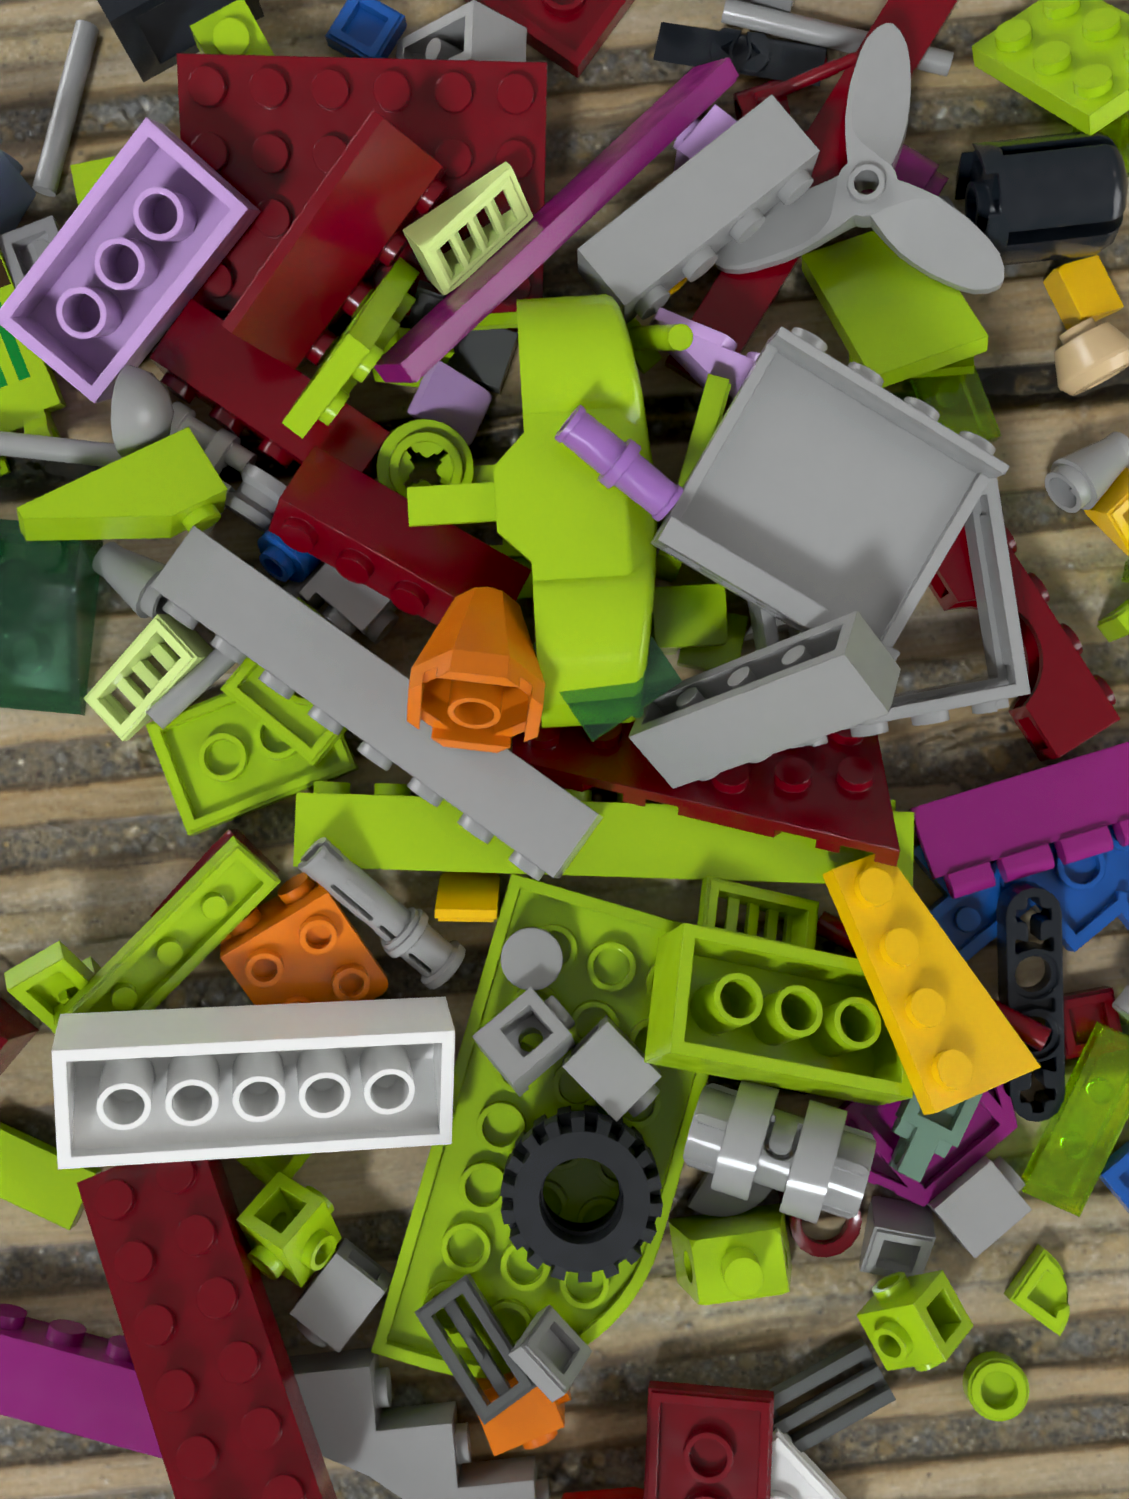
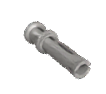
[298,837,466,989]

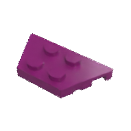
[838,1084,1018,1207]

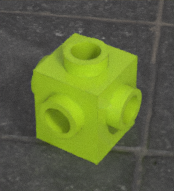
[236,1171,342,1288]
[856,1270,974,1371]

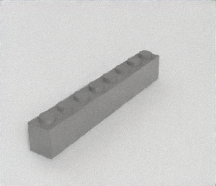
[150,526,603,881]

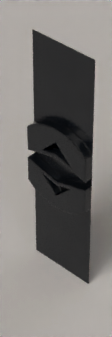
[653,22,827,86]

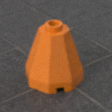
[407,587,545,753]

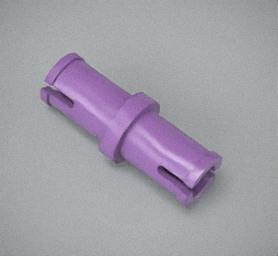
[554,405,684,522]

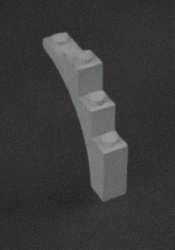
[288,1347,551,1499]

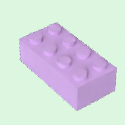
[0,117,261,403]

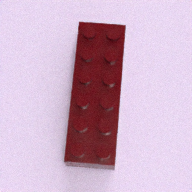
[77,1159,337,1499]

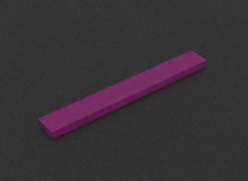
[374,57,739,383]

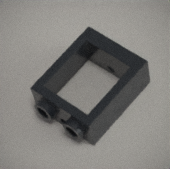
[97,0,264,82]

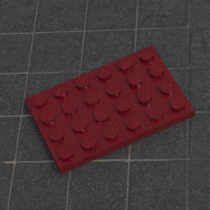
[176,53,548,315]

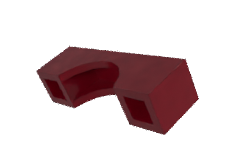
[929,526,1121,761]

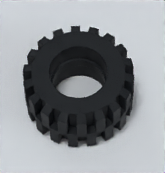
[500,1105,663,1283]

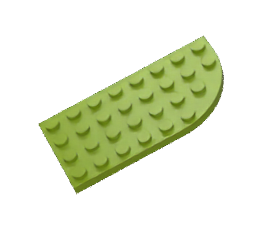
[371,874,709,1378]

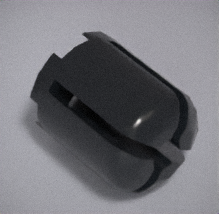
[955,131,1129,265]

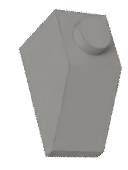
[396,0,527,62]

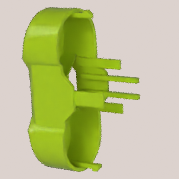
[407,294,657,728]

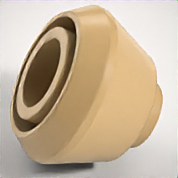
[1054,318,1129,396]

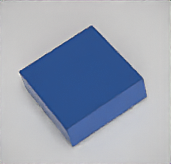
[325,0,407,58]

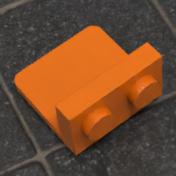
[220,872,388,1005]

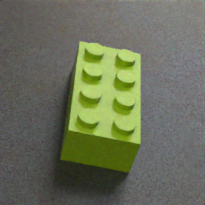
[644,923,913,1106]

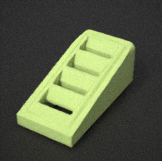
[402,161,533,296]
[83,614,213,741]

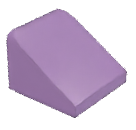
[407,361,492,446]

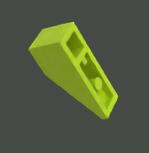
[17,427,227,541]

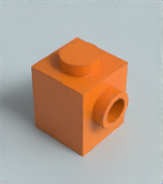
[475,1371,572,1456]

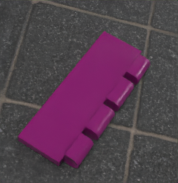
[909,742,1129,899]

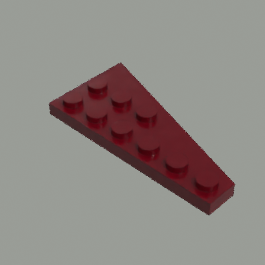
[512,720,900,867]

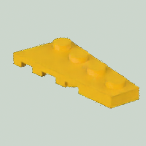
[822,854,1041,1115]

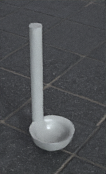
[0,365,174,467]

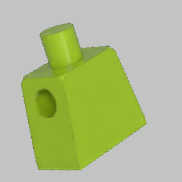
[668,1203,792,1305]

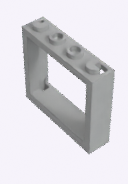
[748,477,1031,749]

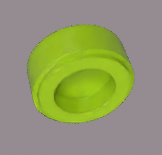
[962,1351,1030,1421]

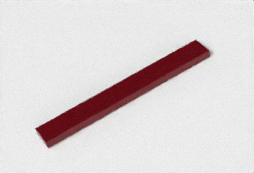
[665,0,959,389]

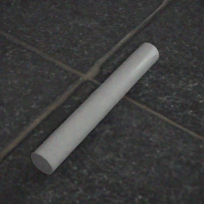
[32,20,99,197]

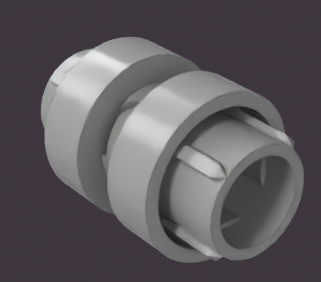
[683,1081,877,1224]

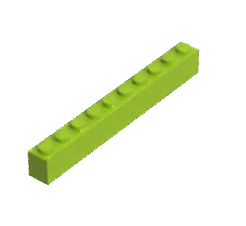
[293,781,914,887]

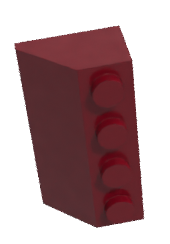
[221,109,448,370]

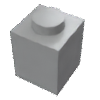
[562,1015,662,1122]
[927,1156,1032,1258]
[289,1238,393,1353]

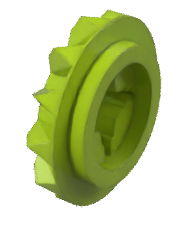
[377,419,474,498]

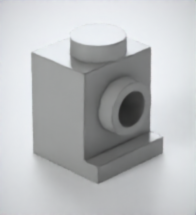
[299,563,399,644]
[472,987,575,1097]

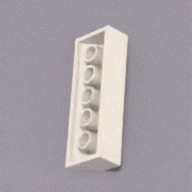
[51,996,455,1169]

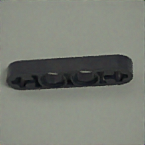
[996,881,1065,1122]

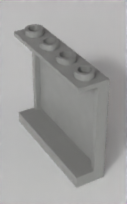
[651,326,1010,661]

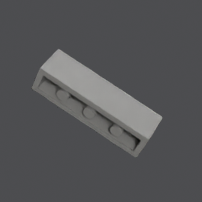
[577,94,820,324]
[628,611,901,789]

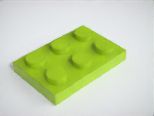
[972,0,1129,136]
[282,257,420,439]

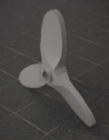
[715,23,1005,294]

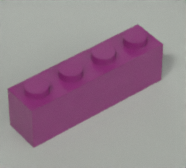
[0,1303,163,1459]

